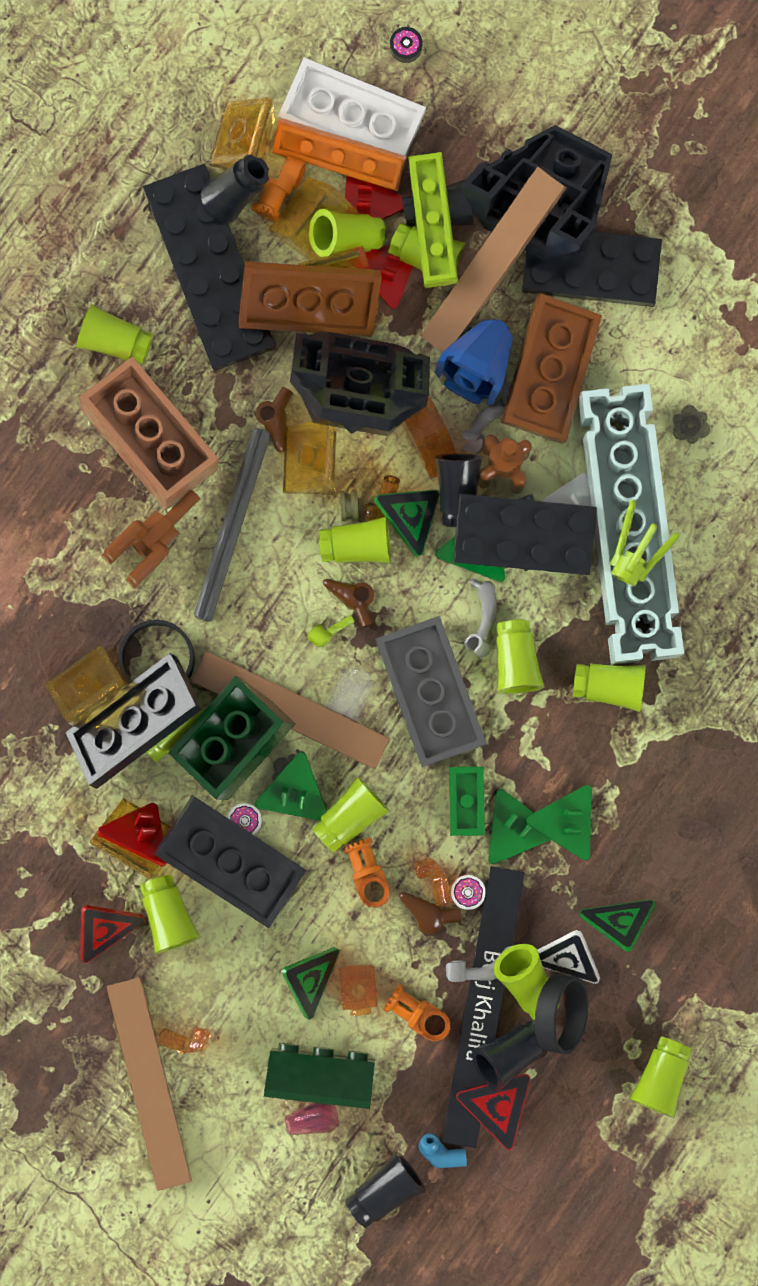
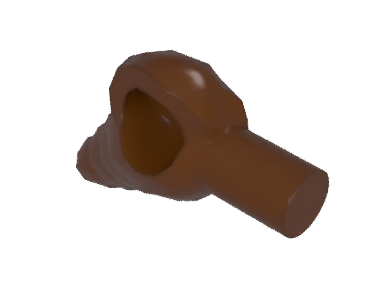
[255,387,294,453]
[323,579,375,628]
[399,892,461,935]

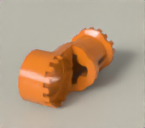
[251,155,306,222]
[342,838,390,908]
[383,984,451,1041]

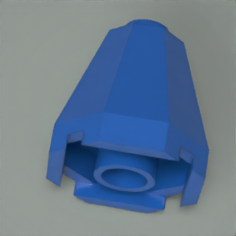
[434,319,513,405]

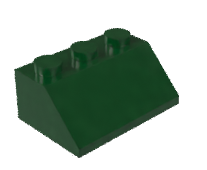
[168,676,296,800]
[263,1043,375,1109]

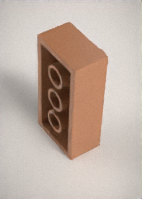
[79,357,219,510]

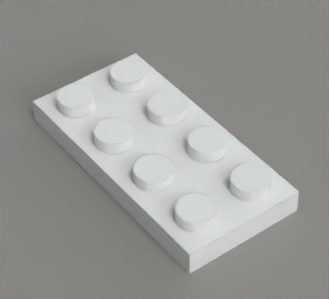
[278,58,426,156]

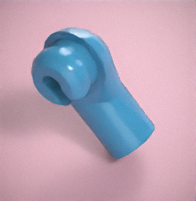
[419,1133,467,1168]

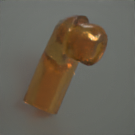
[364,475,400,521]
[414,857,452,906]
[158,1027,212,1054]

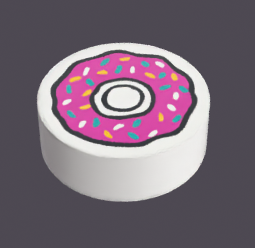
[228,803,262,835]
[451,875,485,910]

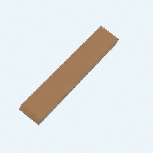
[420,167,567,353]
[191,651,390,769]
[106,977,192,1191]

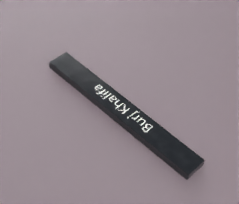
[441,866,525,1148]

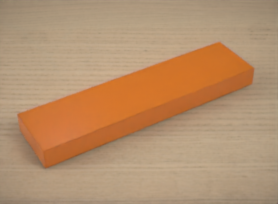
[272,118,408,191]

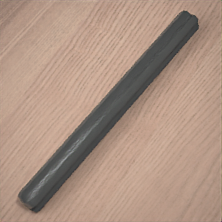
[194,428,270,622]

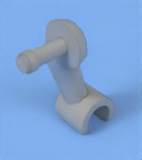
[463,384,510,454]
[464,579,497,657]
[446,946,512,982]

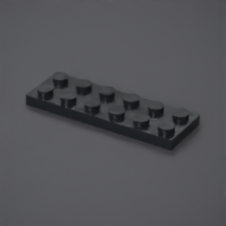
[143,163,276,372]

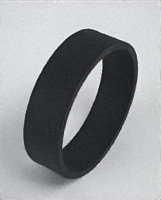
[118,620,195,684]
[535,974,588,1054]

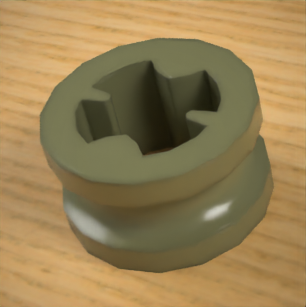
[340,490,359,522]

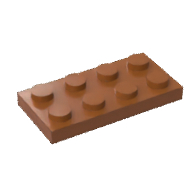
[239,261,382,336]
[500,293,602,444]

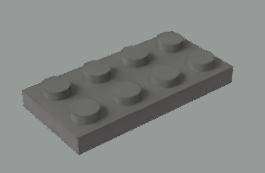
[375,616,486,768]

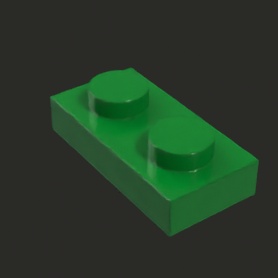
[449,766,485,836]

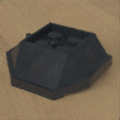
[290,332,430,436]

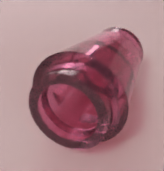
[285,1103,339,1136]

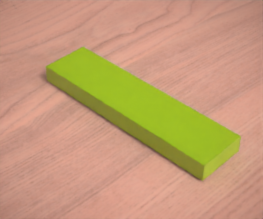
[408,152,458,288]

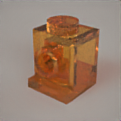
[339,964,378,1016]

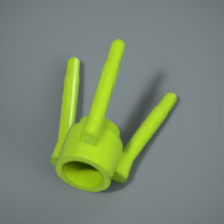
[610,500,679,587]

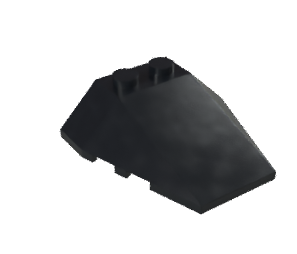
[461,125,613,259]

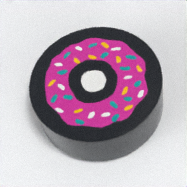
[390,27,423,63]

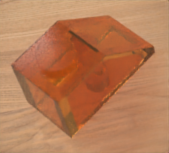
[402,397,456,480]

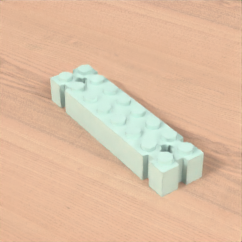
[578,384,684,665]

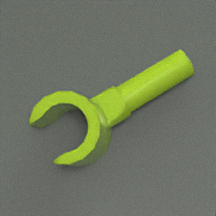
[307,615,355,647]

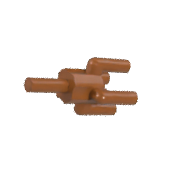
[478,434,532,494]
[101,490,200,589]

